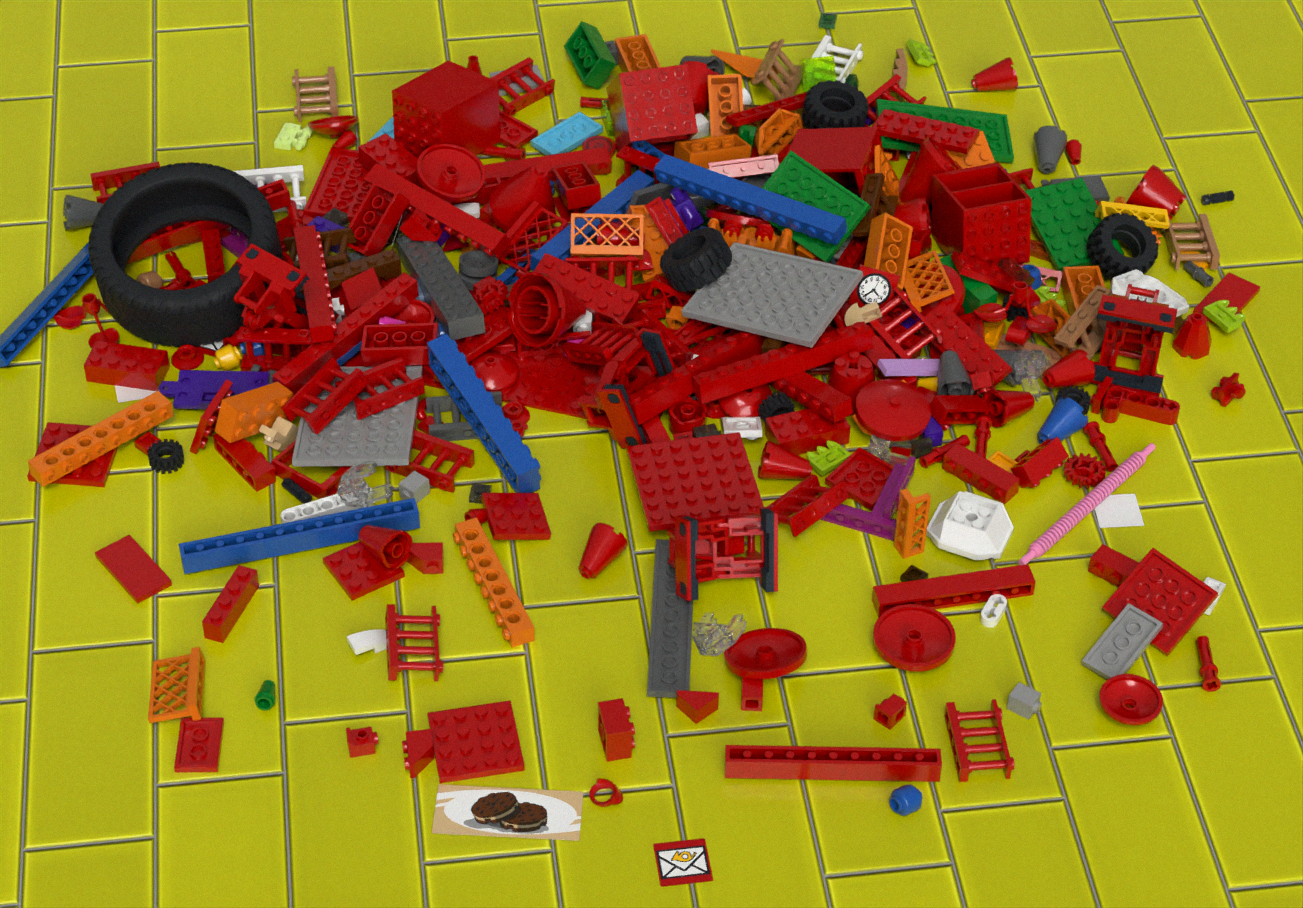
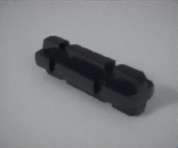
[1201,191,1235,205]
[281,478,313,504]

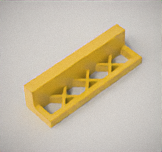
[1095,201,1170,229]

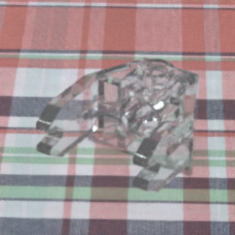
[1014,349,1052,402]
[867,434,917,466]
[337,460,394,508]
[692,612,746,656]

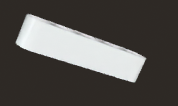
[281,486,374,524]

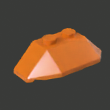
[755,108,803,156]
[1029,299,1071,358]

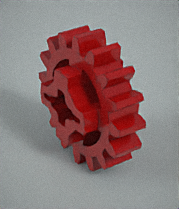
[472,279,509,315]
[1063,453,1106,489]

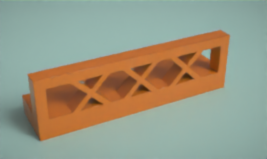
[894,489,931,559]

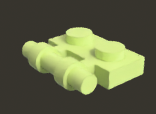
[274,122,312,151]

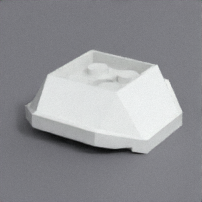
[1111,269,1190,317]
[926,491,1014,560]

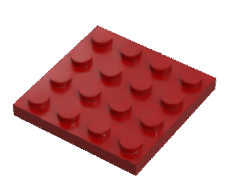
[27,422,119,487]
[1102,548,1219,656]
[427,700,525,783]

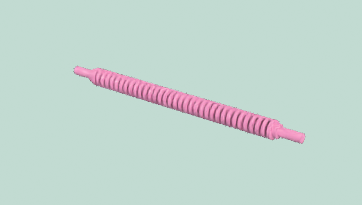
[1018,443,1156,565]

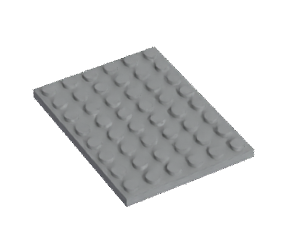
[681,242,863,348]
[292,366,423,467]

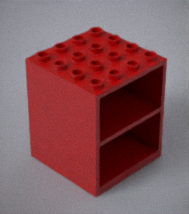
[392,60,500,158]
[606,64,698,153]
[784,127,884,216]
[932,162,1031,268]

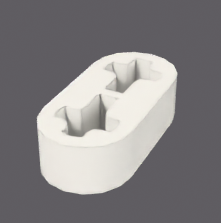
[980,594,1007,628]

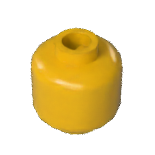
[213,344,242,371]

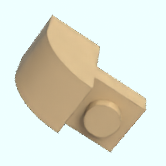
[845,301,882,327]
[259,416,299,451]

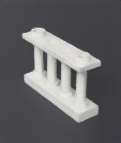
[802,35,863,85]
[233,165,306,212]

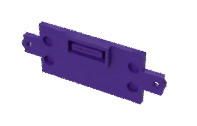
[158,370,271,409]

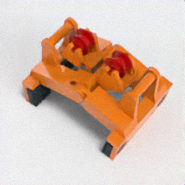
[708,218,797,255]

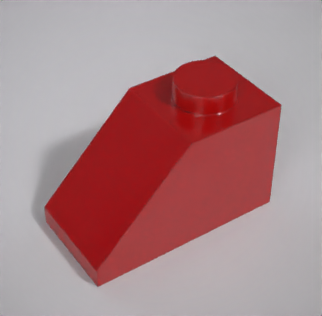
[406,542,444,574]

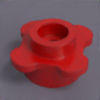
[511,420,528,437]

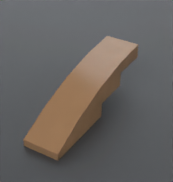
[891,48,908,102]

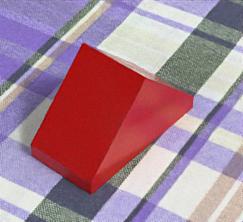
[676,690,719,724]

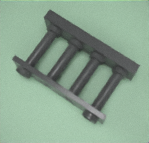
[426,391,502,441]

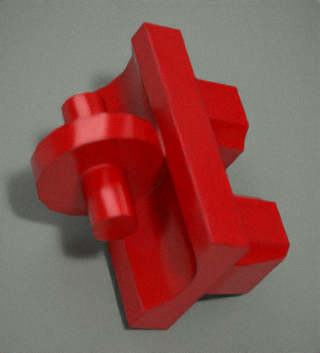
[1211,373,1246,407]

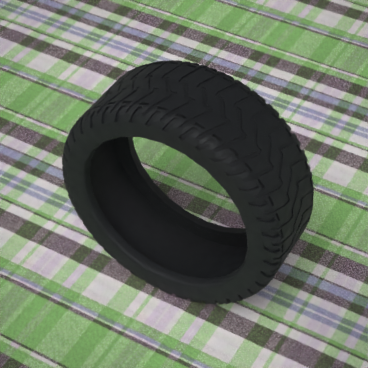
[88,162,283,347]

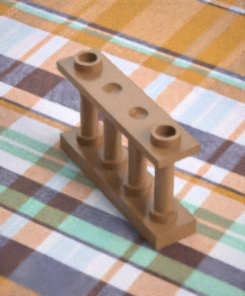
[752,39,806,101]
[292,67,338,123]
[1160,214,1220,270]
[1053,285,1113,360]

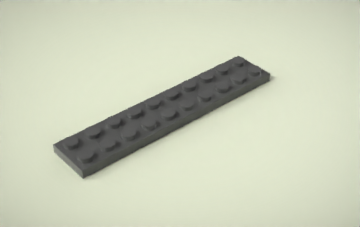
[647,539,693,698]

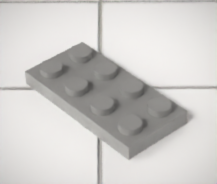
[1082,603,1163,680]

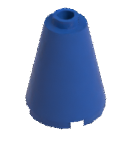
[1037,397,1088,444]

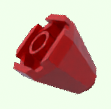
[1172,313,1212,360]

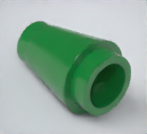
[254,680,275,710]

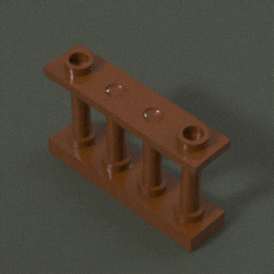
[852,173,898,240]
[283,227,356,270]

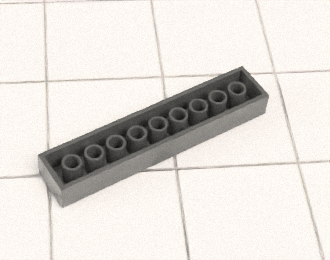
[396,235,485,340]

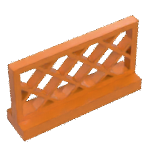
[875,145,902,205]
[570,213,643,260]
[904,250,955,312]
[148,647,205,723]

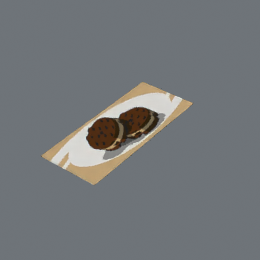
[432,784,584,841]

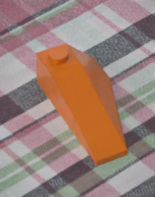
[711,49,778,84]

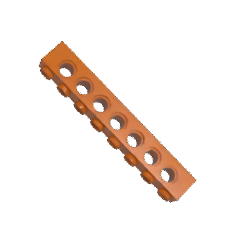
[28,391,173,487]
[453,518,535,648]

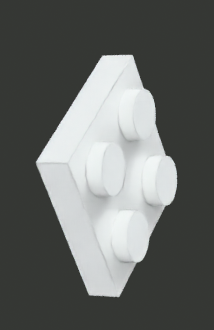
[722,417,762,440]

